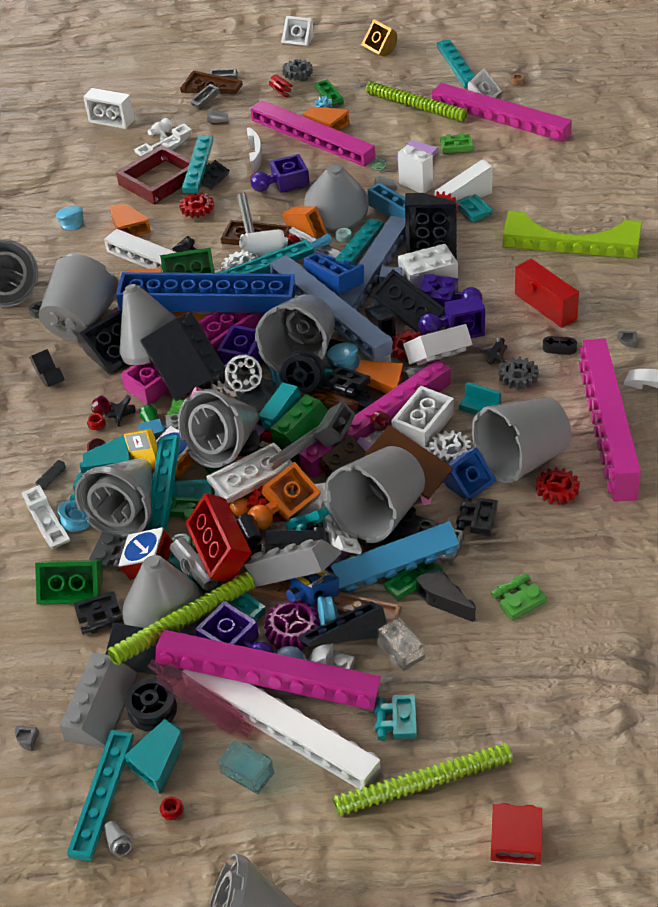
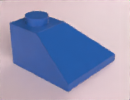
[444,447,497,499]

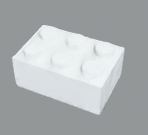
[83,88,134,129]
[398,244,458,288]
[403,324,472,366]
[392,386,454,447]

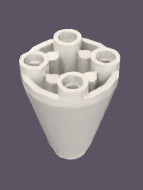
[239,229,288,257]
[225,355,262,392]

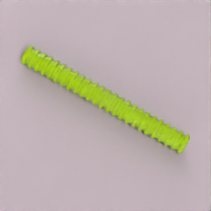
[366,81,467,122]
[108,572,255,665]
[333,742,513,817]

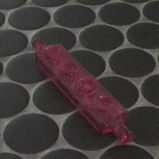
[148,659,252,738]

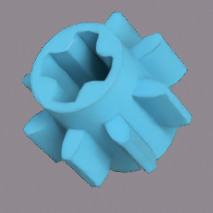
[315,96,333,108]

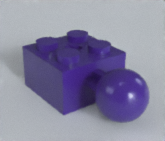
[250,154,310,193]
[419,274,483,315]
[419,295,485,338]
[217,324,261,384]
[195,601,274,653]

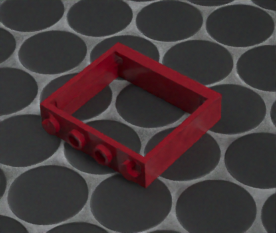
[116,145,190,205]

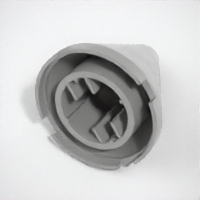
[304,164,368,232]
[0,239,38,307]
[120,284,177,365]
[178,389,259,468]
[75,458,152,538]
[122,555,205,635]
[209,853,298,907]

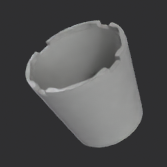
[39,254,119,341]
[255,295,335,373]
[472,397,571,484]
[324,446,425,543]

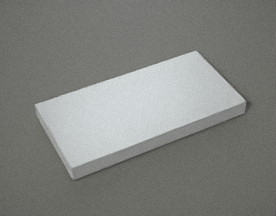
[206,443,293,504]

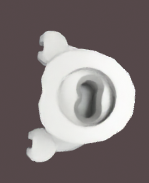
[148,118,173,141]

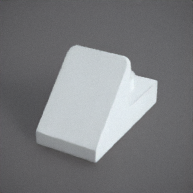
[309,644,355,670]

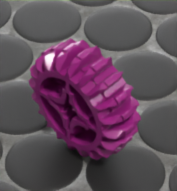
[264,599,320,651]

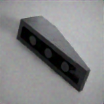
[298,601,389,646]

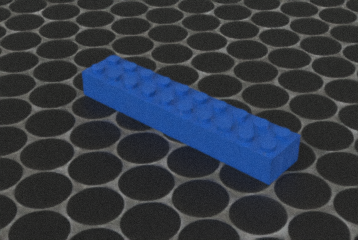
[116,272,296,313]

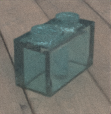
[218,740,274,794]

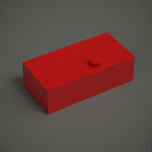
[515,258,579,328]
[185,493,252,583]

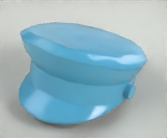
[56,206,83,230]
[327,342,360,370]
[58,500,91,532]
[317,596,339,626]

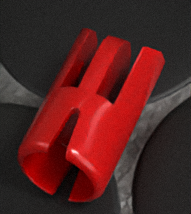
[269,74,293,97]

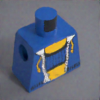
[286,569,339,606]

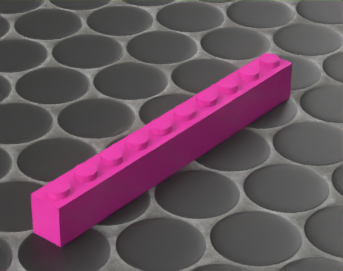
[432,83,572,142]
[250,100,376,167]
[299,359,451,479]
[155,630,381,711]

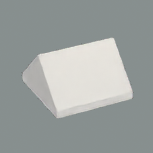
[281,16,314,46]
[468,68,502,98]

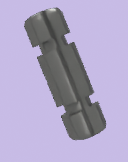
[35,460,66,490]

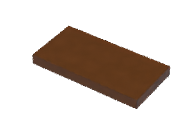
[221,220,291,245]
[365,425,453,500]

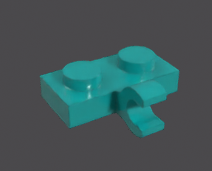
[285,506,329,531]

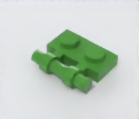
[440,133,473,154]
[491,573,547,620]

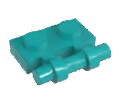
[374,695,417,741]

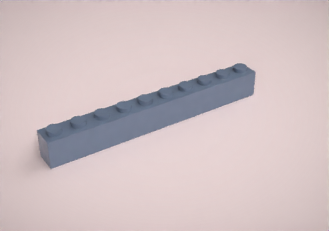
[334,215,406,330]
[270,255,393,362]

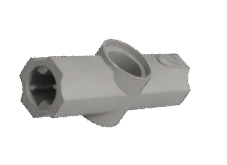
[170,537,219,592]

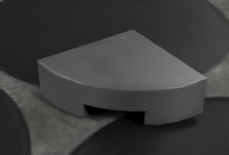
[618,331,637,348]
[15,725,39,751]

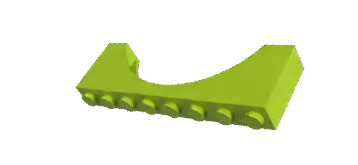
[502,210,642,259]

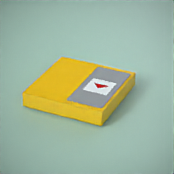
[123,429,158,468]

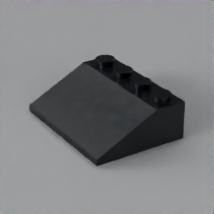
[405,193,457,259]
[78,311,128,375]
[140,312,226,402]

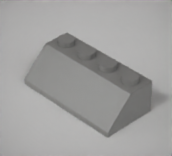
[245,539,342,587]
[60,653,138,748]

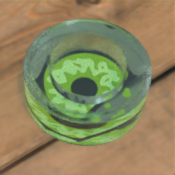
[371,158,387,171]

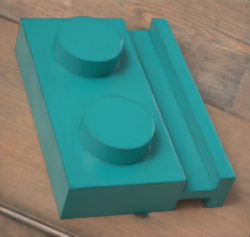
[456,194,493,222]

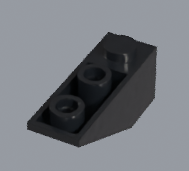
[416,567,476,622]

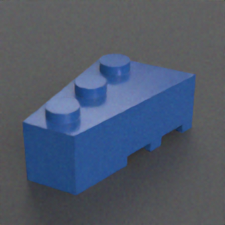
[304,252,364,295]

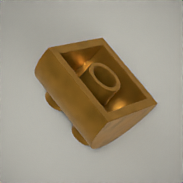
[361,19,397,56]

